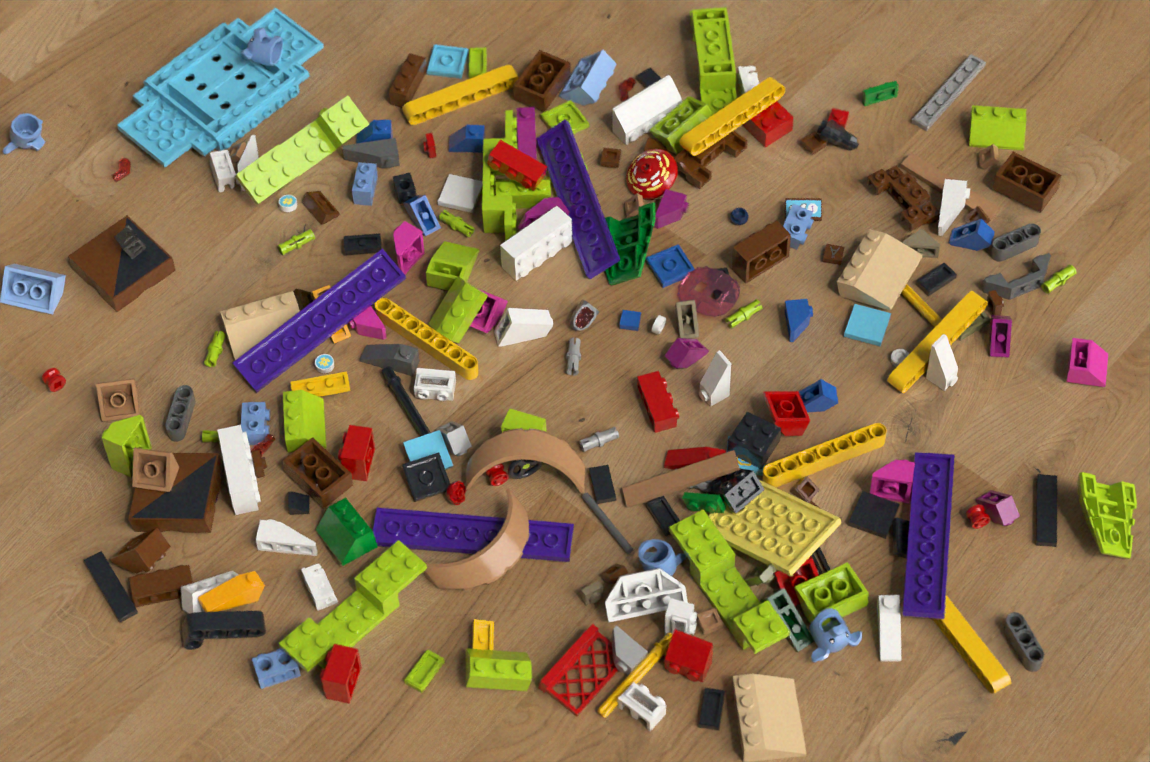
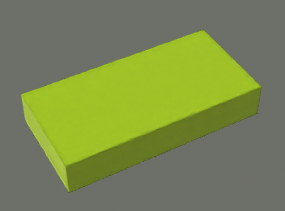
[469,48,487,79]
[404,649,445,693]

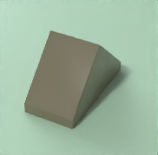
[902,228,940,258]
[675,299,699,339]

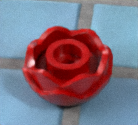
[447,481,467,505]

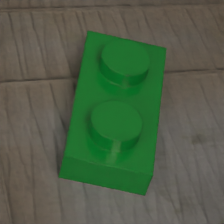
[862,80,899,107]
[682,492,726,513]

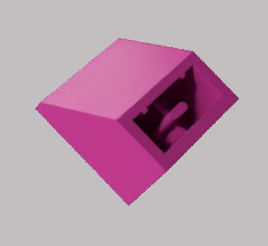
[1066,338,1108,387]

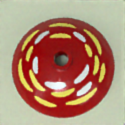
[626,149,678,200]

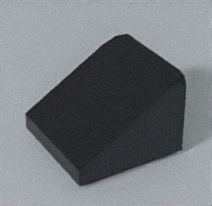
[288,491,310,515]

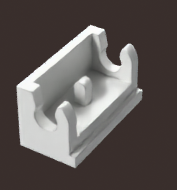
[738,66,759,95]
[210,150,236,192]
[301,564,338,611]

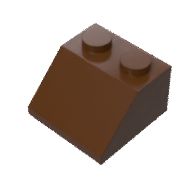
[110,528,171,574]

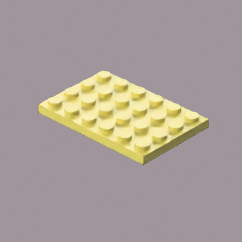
[709,480,841,576]

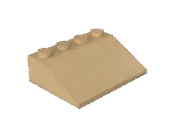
[837,229,922,310]
[220,291,300,360]
[732,674,806,762]

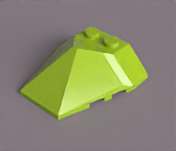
[1077,472,1137,559]

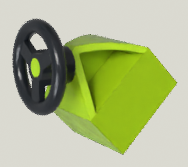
[501,408,547,479]

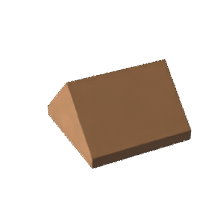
[96,378,140,422]
[132,447,179,492]

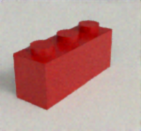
[487,140,548,191]
[637,371,679,433]

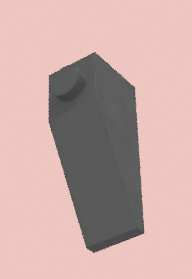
[342,138,400,168]
[360,344,420,376]

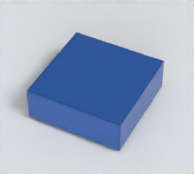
[620,310,641,331]

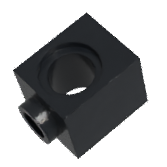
[393,172,416,204]

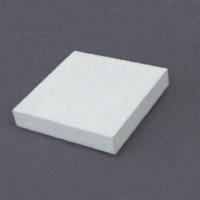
[438,174,483,213]

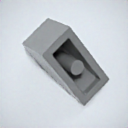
[435,421,472,456]
[611,625,648,676]

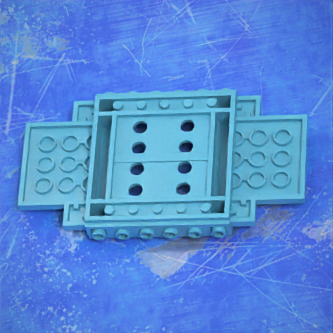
[117,8,323,167]

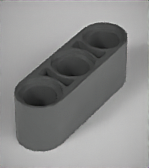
[991,223,1041,262]
[165,385,196,442]
[1004,612,1044,672]

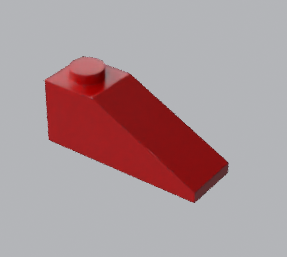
[664,446,726,478]

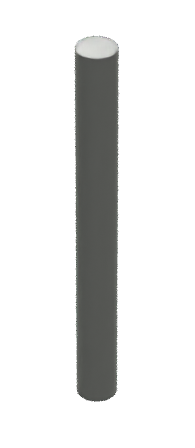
[582,493,633,554]

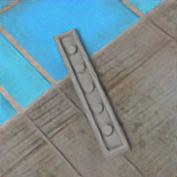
[912,54,986,131]

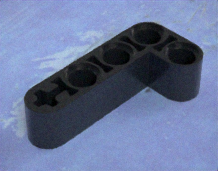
[182,611,266,650]

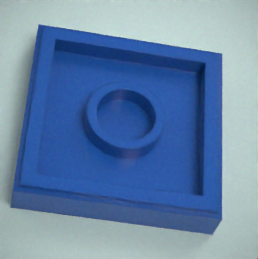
[646,244,696,288]

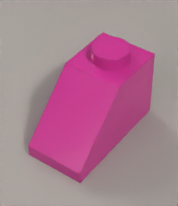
[348,306,387,340]

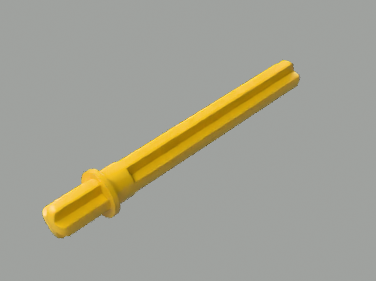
[901,284,943,327]
[597,632,672,718]

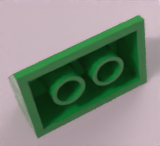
[316,498,378,566]

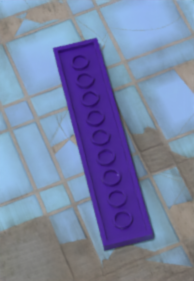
[536,120,620,279]
[233,249,406,393]
[903,452,955,619]
[373,507,574,562]

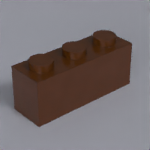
[389,53,427,108]
[129,565,194,608]

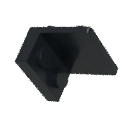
[705,468,765,513]

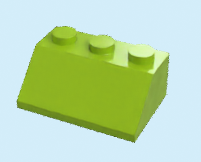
[650,96,713,154]
[969,105,1026,150]
[496,177,551,209]
[429,276,488,343]
[283,390,327,453]
[102,415,152,478]
[795,562,869,627]
[465,648,532,691]

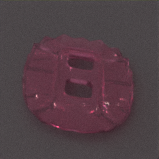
[677,266,740,317]

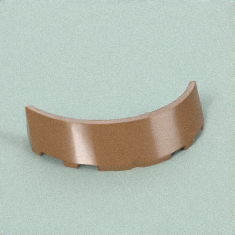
[466,428,585,492]
[423,488,529,591]

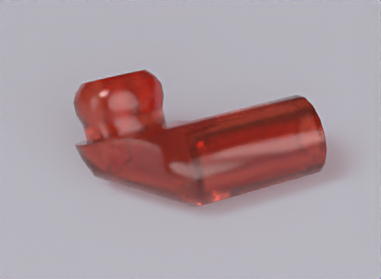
[619,77,636,102]
[112,158,131,182]
[251,434,275,457]

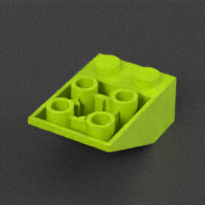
[426,241,479,291]

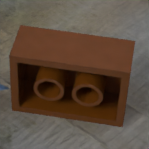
[513,50,571,112]
[993,152,1062,213]
[732,220,791,284]
[283,438,353,509]

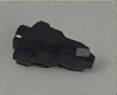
[817,119,859,151]

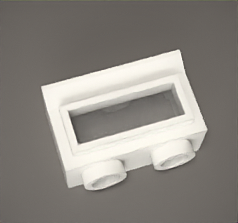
[414,368,456,401]
[665,599,697,635]
[618,682,666,731]

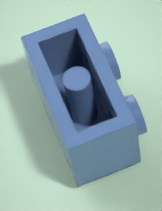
[783,203,814,250]
[241,402,271,445]

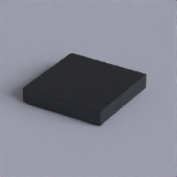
[402,452,450,502]
[848,491,900,539]

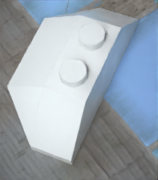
[605,568,688,622]

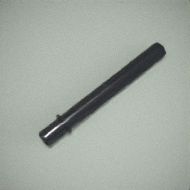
[382,366,431,436]

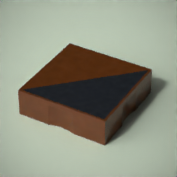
[68,215,176,312]
[128,453,225,533]

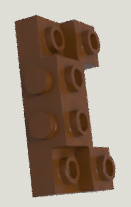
[674,130,748,189]
[867,165,940,231]

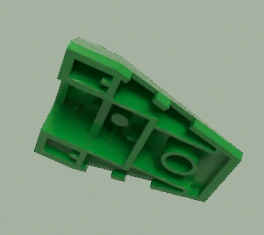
[605,202,655,286]

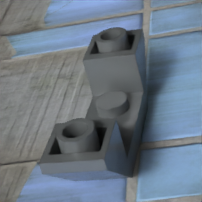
[982,253,1051,300]

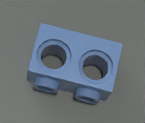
[352,162,378,206]
[252,648,301,689]

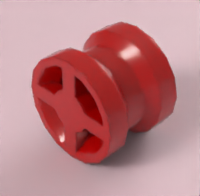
[42,368,66,392]
[485,463,509,486]
[966,504,990,529]

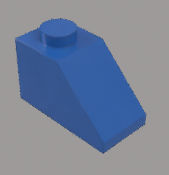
[357,120,393,144]
[448,125,486,153]
[403,195,441,236]
[949,219,995,251]
[784,298,813,342]
[799,379,838,413]

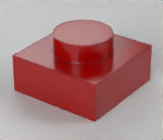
[828,108,850,129]
[423,133,437,159]

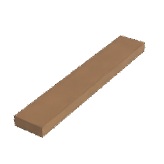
[900,153,1000,220]
[622,450,740,507]

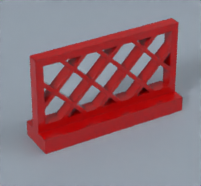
[538,624,619,717]

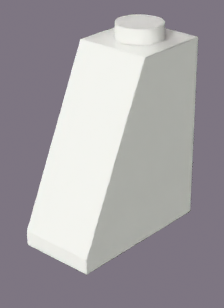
[494,308,553,346]

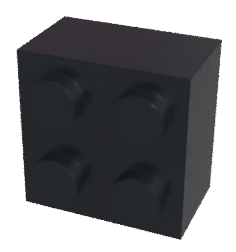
[727,412,781,469]

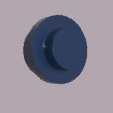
[730,207,749,225]

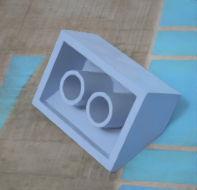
[559,50,616,106]
[0,263,66,314]

